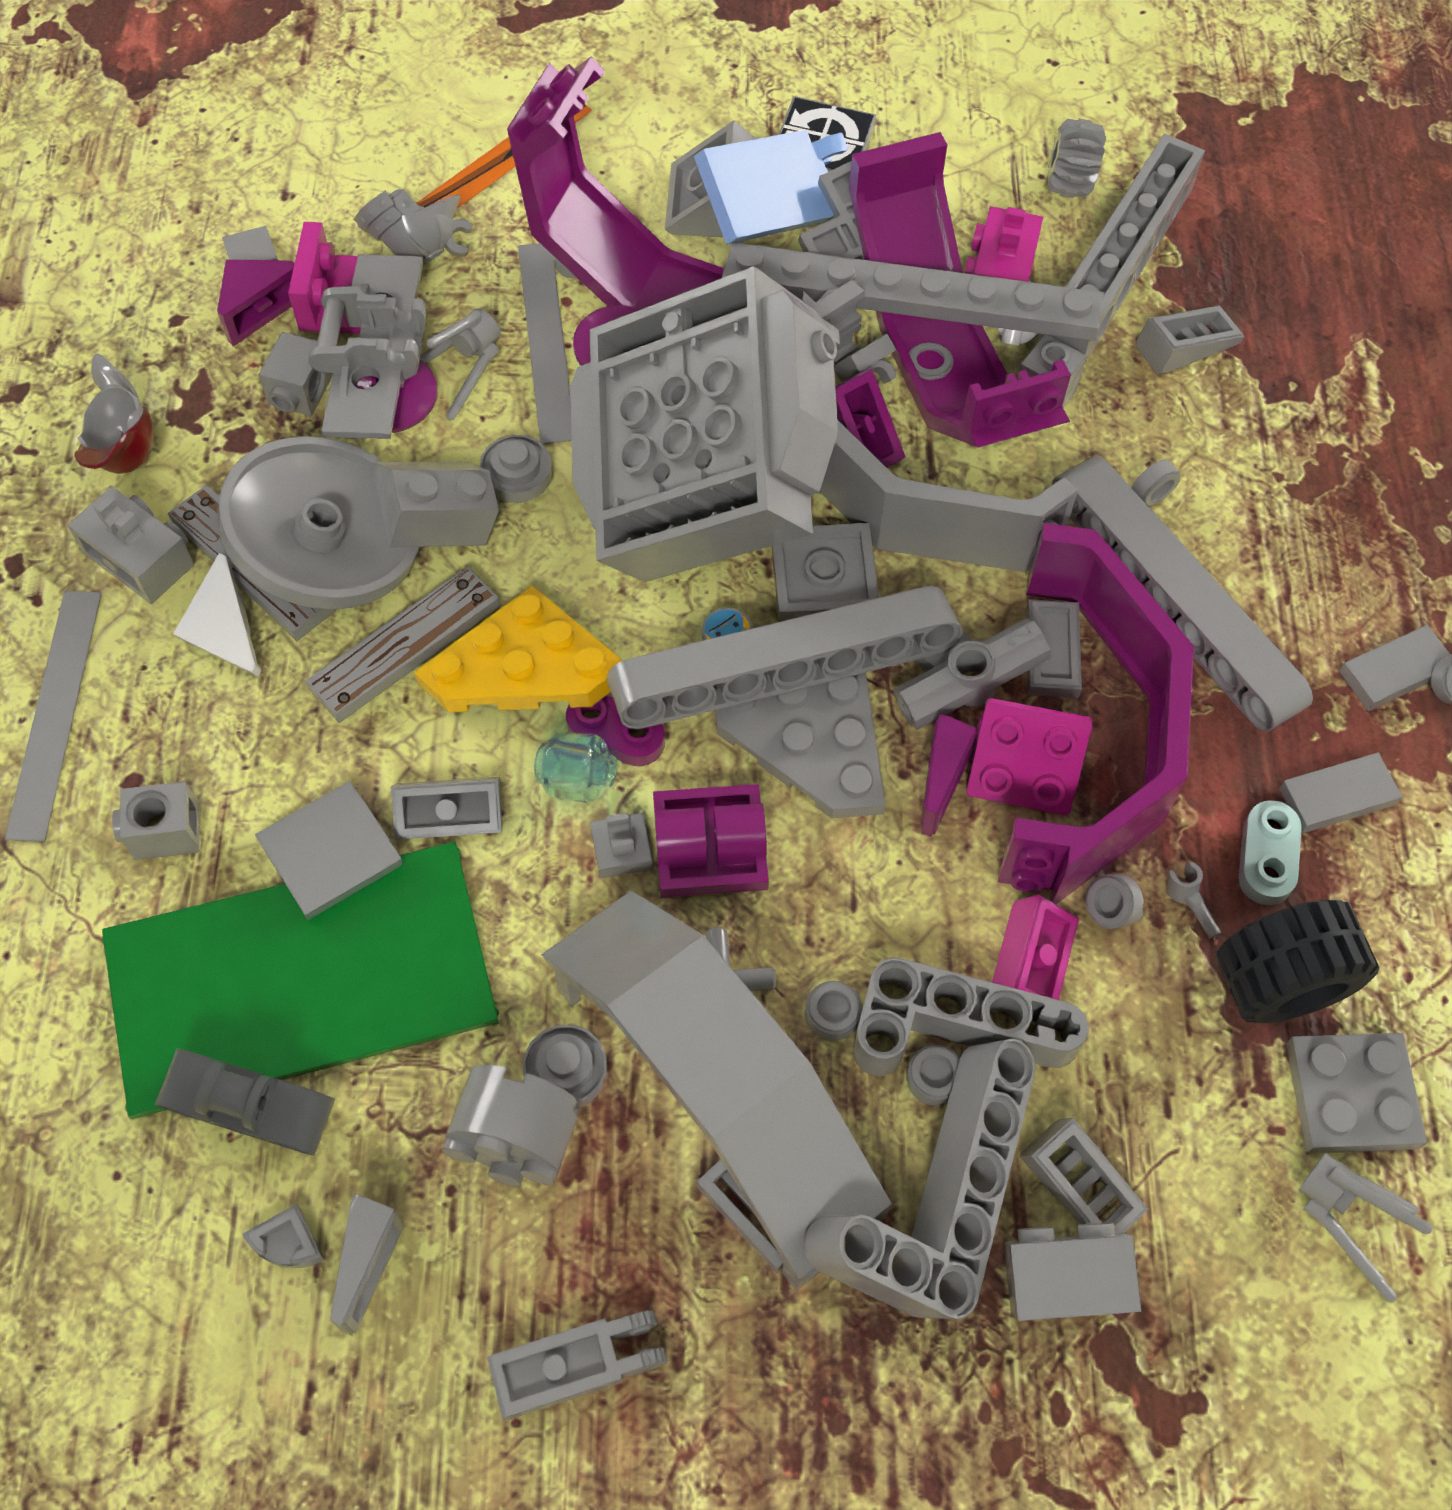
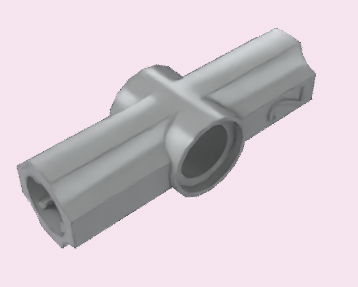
[894,618,1051,730]

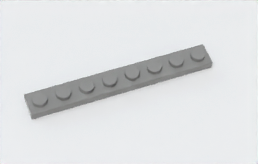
[722,242,1105,341]

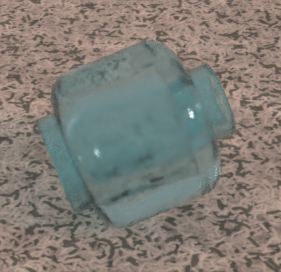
[534,731,617,803]

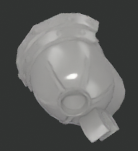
[353,189,473,265]

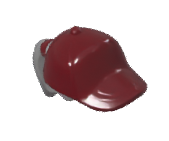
[74,354,154,474]

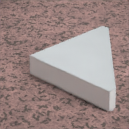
[173,553,262,677]

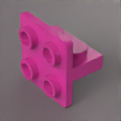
[966,698,1092,815]

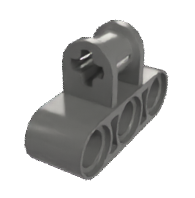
[154,1049,335,1156]

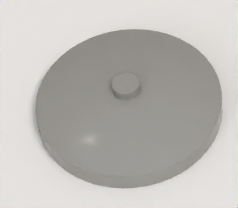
[217,436,419,609]

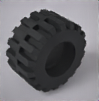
[1216,900,1380,1023]

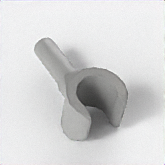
[1166,861,1221,939]

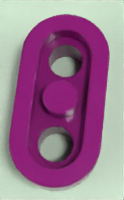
[566,695,665,766]

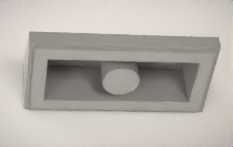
[391,777,502,840]

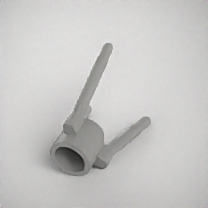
[420,308,501,421]
[1298,1153,1432,1302]

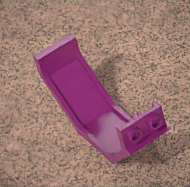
[507,56,724,309]
[849,132,1071,448]
[998,523,1194,904]

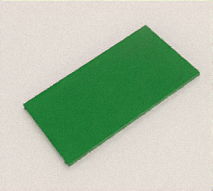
[101,841,499,1120]

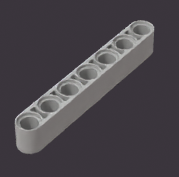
[1052,455,1313,732]
[606,586,963,729]

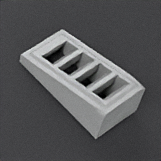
[1136,306,1245,374]
[1019,1118,1148,1233]
[330,1194,404,1336]

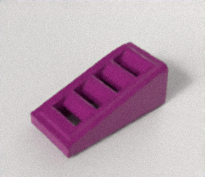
[921,714,978,837]

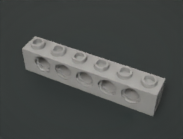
[1043,134,1205,364]

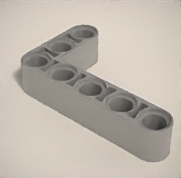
[804,1038,1035,1319]

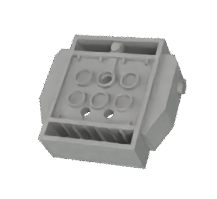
[570,266,840,582]

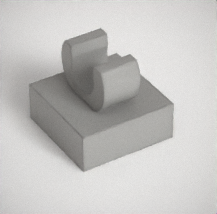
[834,334,896,384]
[590,812,653,879]

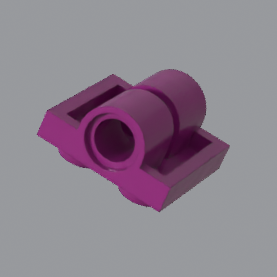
[653,784,769,898]

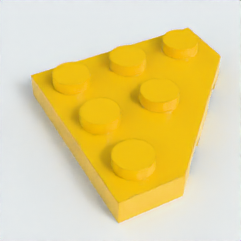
[413,586,623,712]

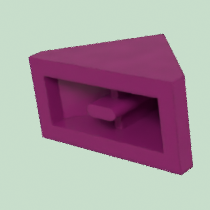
[217,259,295,347]
[835,369,906,468]

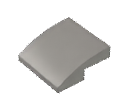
[255,781,403,921]

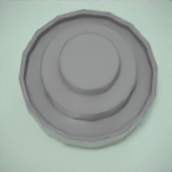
[480,435,552,503]
[523,1025,607,1108]

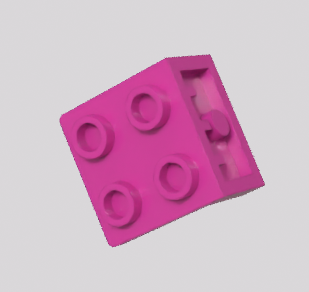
[288,221,361,334]

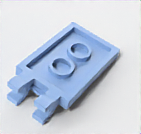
[694,130,848,245]

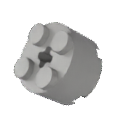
[442,1065,580,1187]

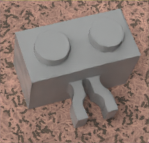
[68,486,194,605]

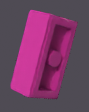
[992,894,1079,1000]

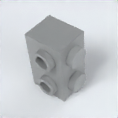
[1004,1222,1141,1321]

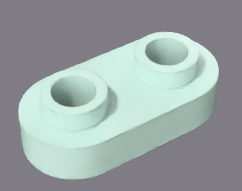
[1239,800,1301,905]

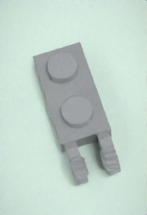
[487,1310,668,1421]

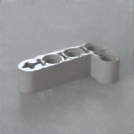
[853,958,1089,1076]

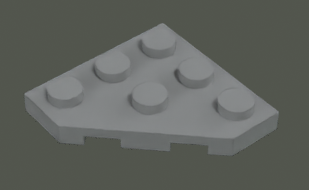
[714,672,886,819]

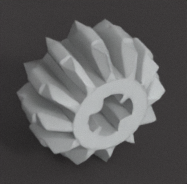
[1047,118,1106,198]

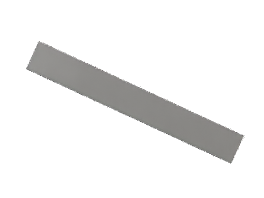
[518,243,572,444]
[5,591,101,842]

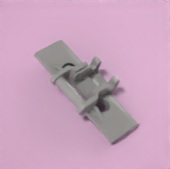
[308,255,427,439]

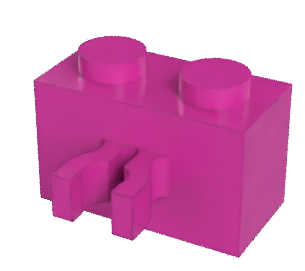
[965,206,1043,282]

